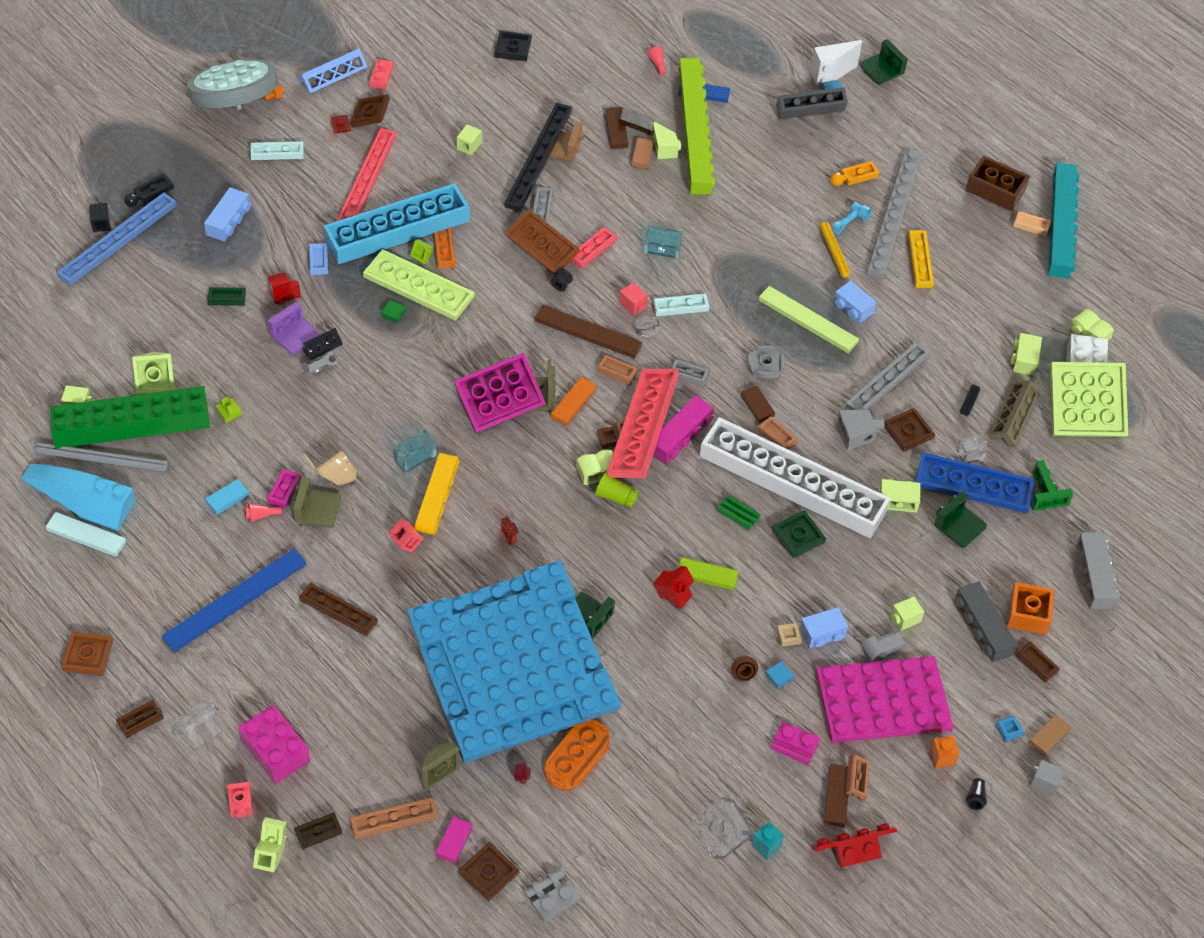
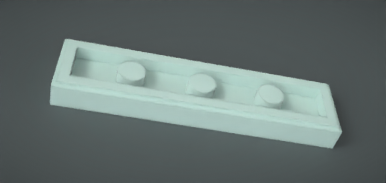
[46,512,126,557]

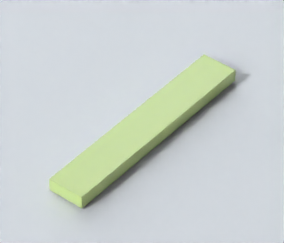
[758,286,859,354]

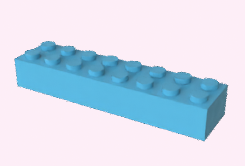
[324,183,470,265]

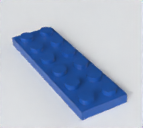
[916,452,1035,513]

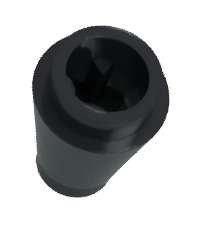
[966,778,987,810]

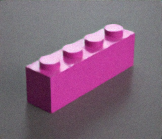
[653,396,714,464]

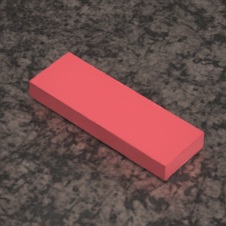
[571,227,617,269]

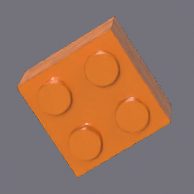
[1007,582,1055,635]

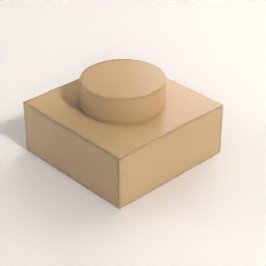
[777,623,802,647]

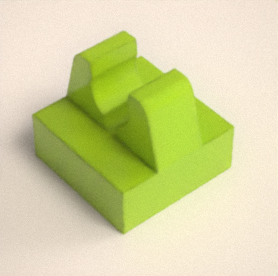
[410,239,434,264]
[215,397,242,423]

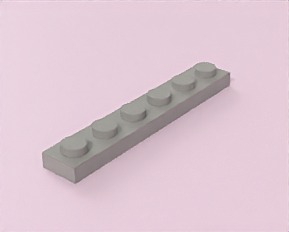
[845,342,930,410]

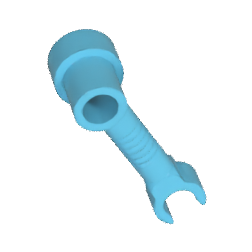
[832,202,872,235]

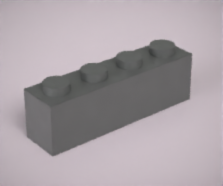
[776,87,848,120]
[955,581,1017,663]

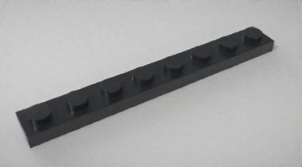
[504,103,572,212]

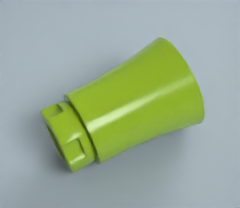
[595,471,640,508]

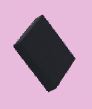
[494,31,532,62]

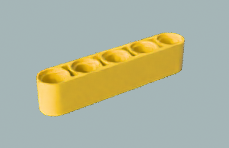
[415,453,459,535]

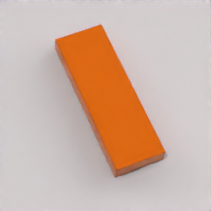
[434,227,456,268]
[551,377,597,426]

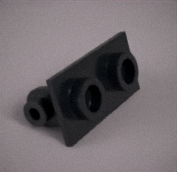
[303,328,343,360]

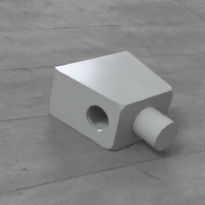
[837,409,885,450]

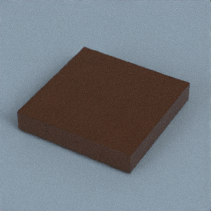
[350,94,390,127]
[884,408,935,452]
[458,842,520,902]

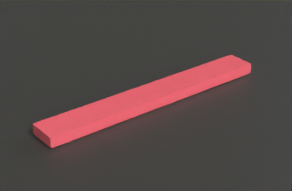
[336,128,396,221]

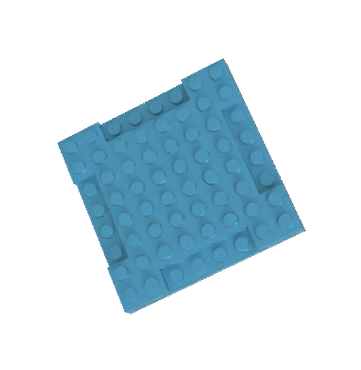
[407,560,621,764]

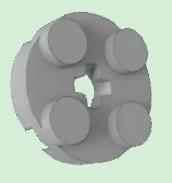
[748,345,785,379]

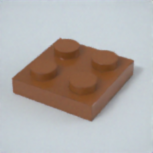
[61,632,113,676]

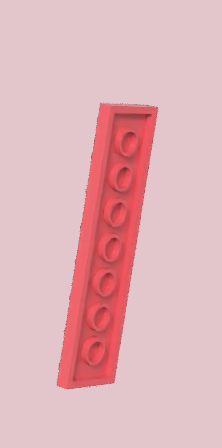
[607,369,679,478]

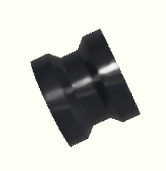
[551,268,573,291]

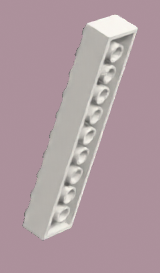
[700,417,891,539]

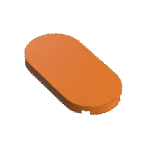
[544,720,610,790]

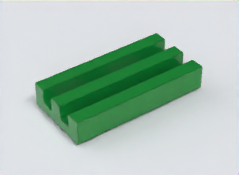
[717,495,760,530]

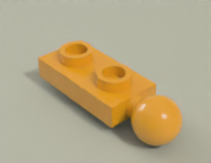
[830,161,880,186]

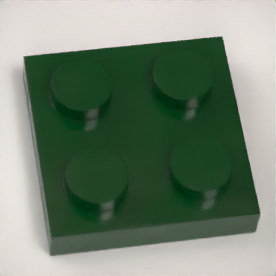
[772,510,826,558]

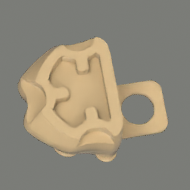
[304,450,357,486]

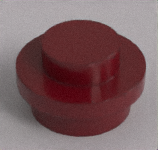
[514,762,531,784]

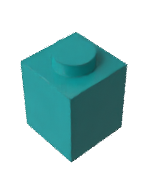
[752,821,784,860]

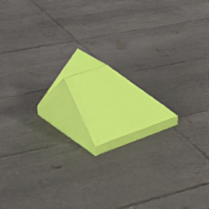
[132,352,175,394]

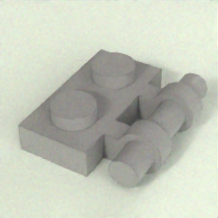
[524,869,581,923]

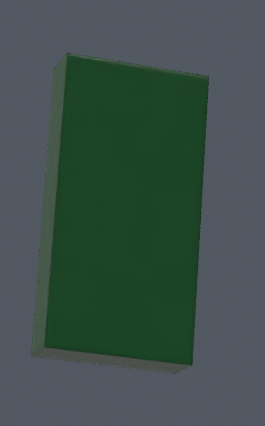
[208,287,246,306]

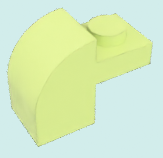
[253,817,287,872]

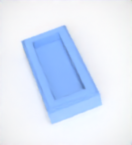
[309,243,328,275]

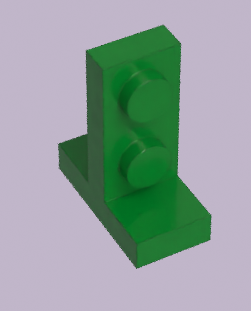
[1031,460,1073,511]

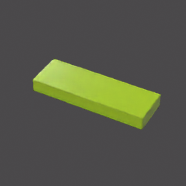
[678,557,739,591]

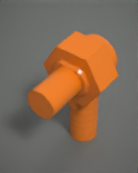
[263,85,284,101]

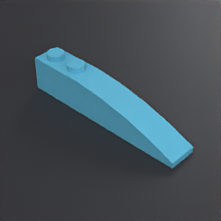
[21,463,136,532]

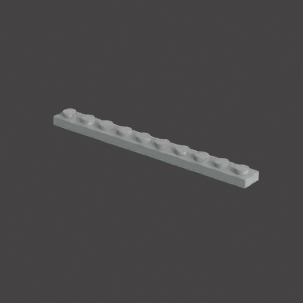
[867,149,923,279]

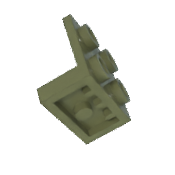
[531,359,556,411]

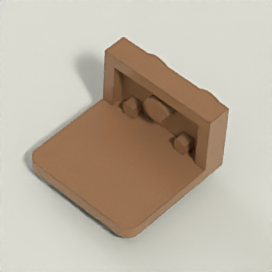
[549,122,585,161]

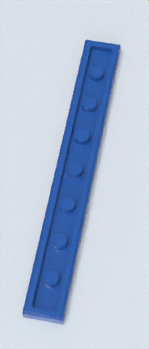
[162,549,306,653]

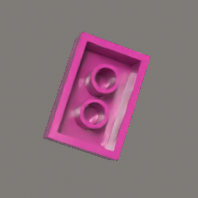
[238,705,310,784]

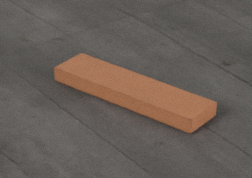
[350,797,438,840]

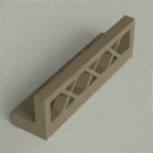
[988,380,1039,447]

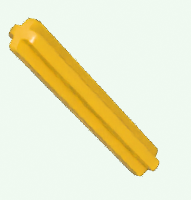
[819,222,850,278]

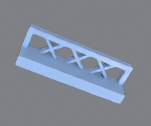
[297,49,368,94]

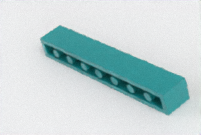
[1048,162,1080,279]

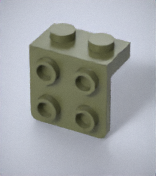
[291,477,341,528]

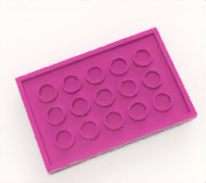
[816,656,953,743]

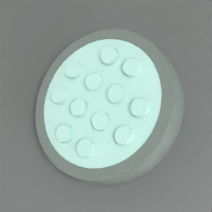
[187,59,278,110]

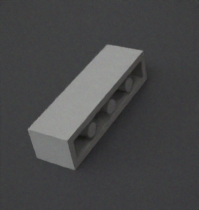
[1077,532,1120,609]

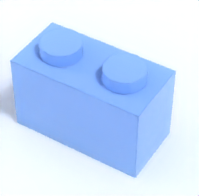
[833,281,876,324]
[799,607,848,648]

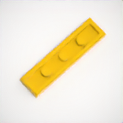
[908,230,934,288]

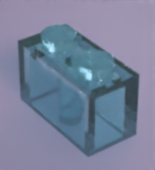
[643,225,683,259]
[393,430,437,473]

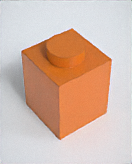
[930,735,959,768]

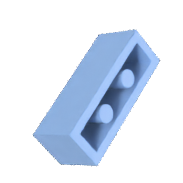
[204,187,251,242]

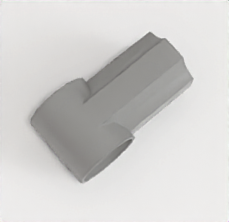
[861,631,905,662]

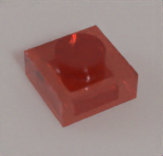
[331,114,351,134]
[501,516,518,545]

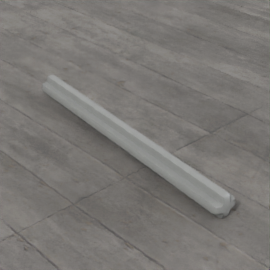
[35,442,168,472]

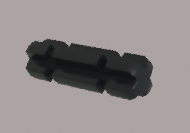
[960,384,980,416]

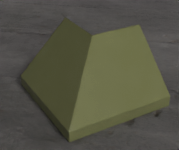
[422,741,460,791]

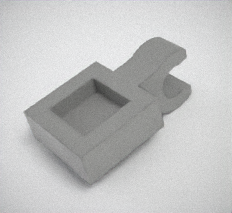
[302,351,338,374]

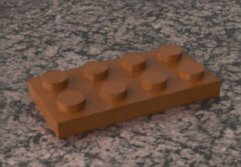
[505,209,580,276]

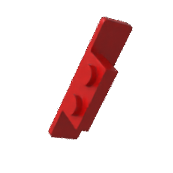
[811,823,897,868]

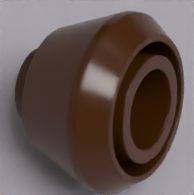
[731,655,758,682]

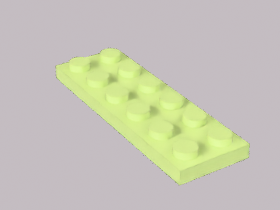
[363,249,475,321]

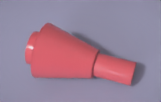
[647,46,666,76]
[244,503,282,522]

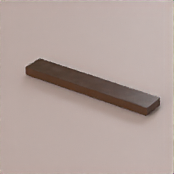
[535,305,642,359]

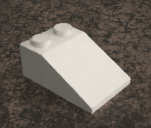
[810,40,862,86]

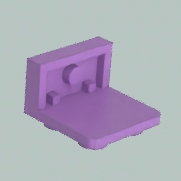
[268,302,320,355]

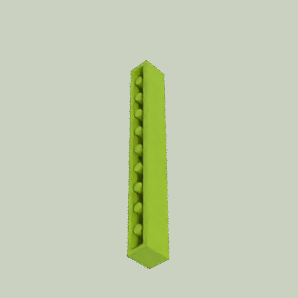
[679,58,715,195]

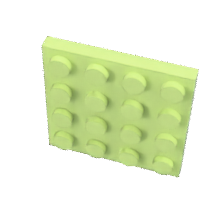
[1050,362,1128,437]

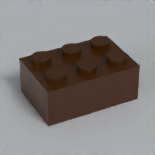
[965,155,1030,211]

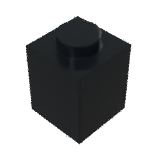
[89,203,111,232]

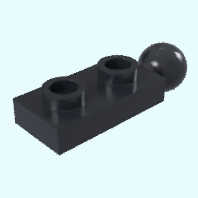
[124,173,174,207]

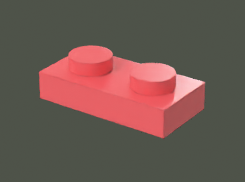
[369,59,394,89]

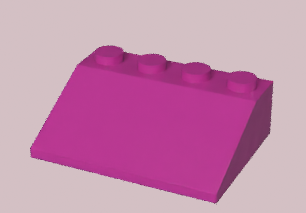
[454,353,546,433]

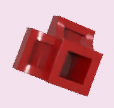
[267,272,301,304]
[653,566,694,608]

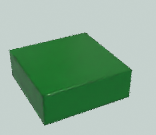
[381,300,406,323]

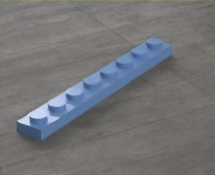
[57,192,177,286]

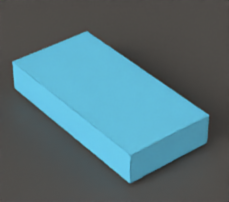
[205,479,249,515]

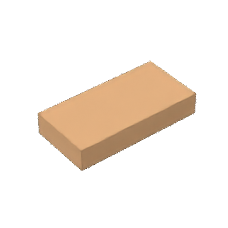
[1013,211,1051,237]

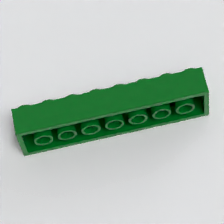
[50,386,210,449]

